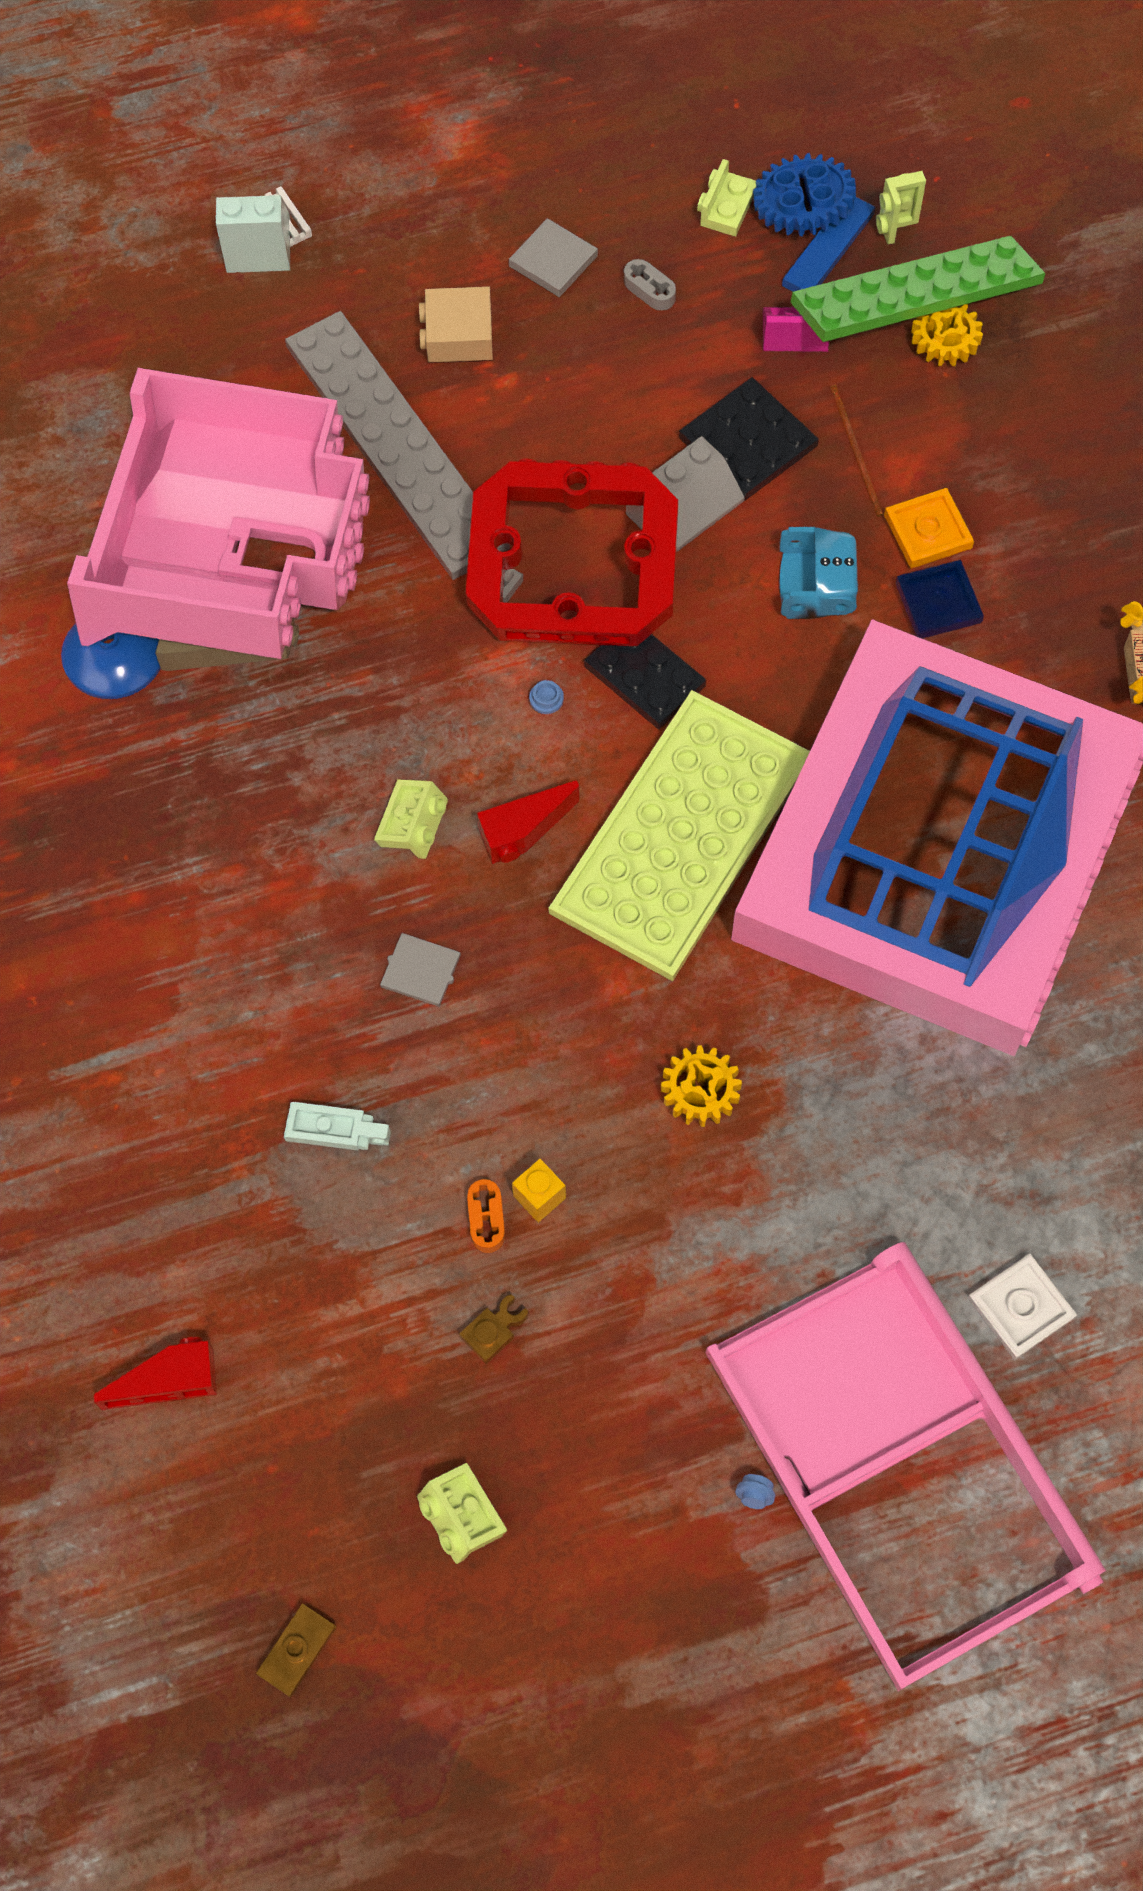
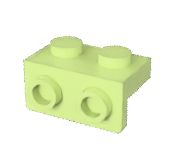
[876,171,926,245]

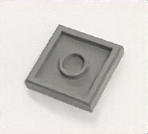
[509,218,598,297]

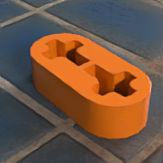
[467,1179,505,1253]

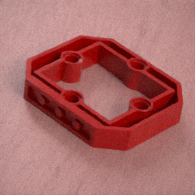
[466,458,678,646]

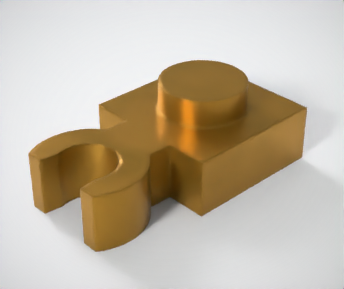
[459,1294,529,1364]

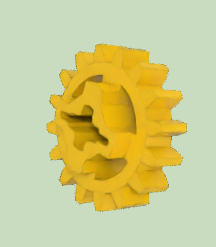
[911,304,983,366]
[661,1045,742,1127]

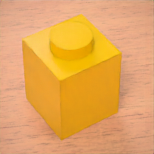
[512,1159,566,1223]

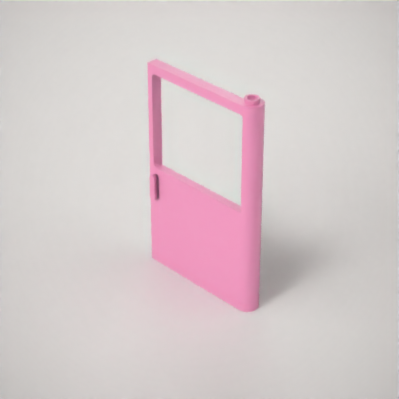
[705,1242,1106,1692]

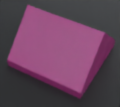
[763,307,829,352]

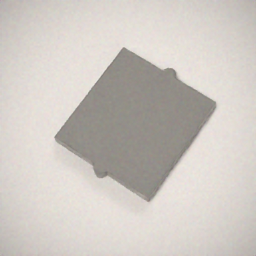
[380,933,461,1007]

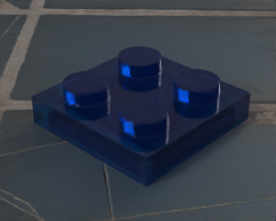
[895,560,984,639]

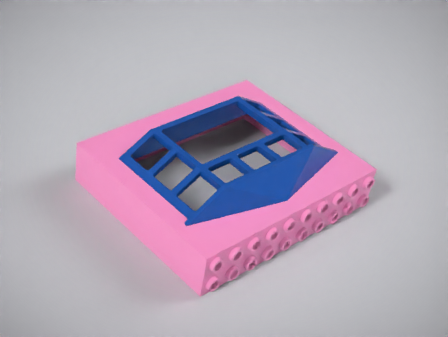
[731,620,1143,1056]

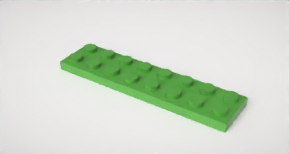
[791,236,1045,342]

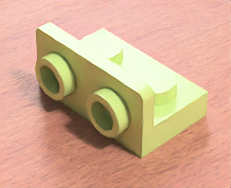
[697,159,756,237]
[374,779,448,859]
[417,1463,508,1564]

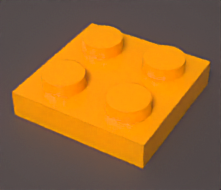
[884,488,974,569]

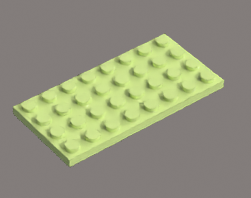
[549,690,810,981]

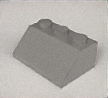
[626,436,745,552]

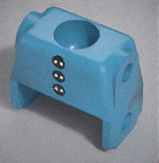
[779,527,858,619]

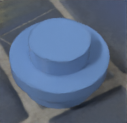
[529,680,564,714]
[735,1474,775,1509]

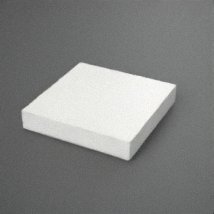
[968,1254,1077,1361]

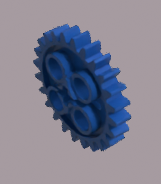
[753,153,856,236]

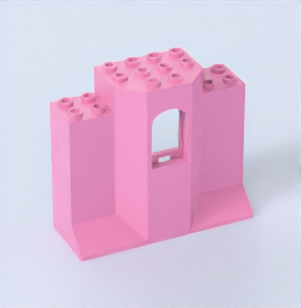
[67,368,370,659]

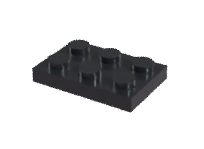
[584,634,706,730]

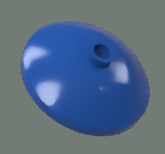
[61,623,161,699]

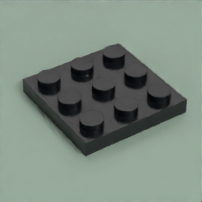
[679,377,819,501]

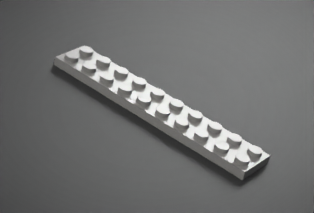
[285,311,510,580]

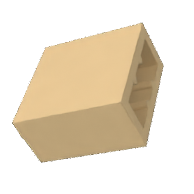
[419,287,493,362]

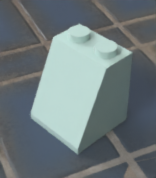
[216,195,290,273]

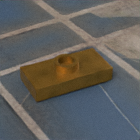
[256,1603,337,1698]

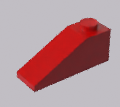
[477,780,579,864]
[94,1337,217,1410]

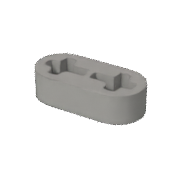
[624,259,676,311]

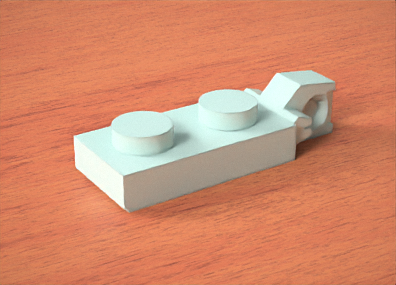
[284,1102,391,1150]

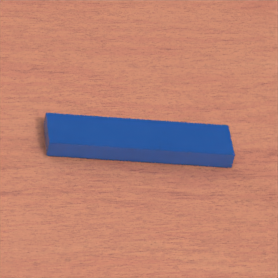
[782,197,875,291]

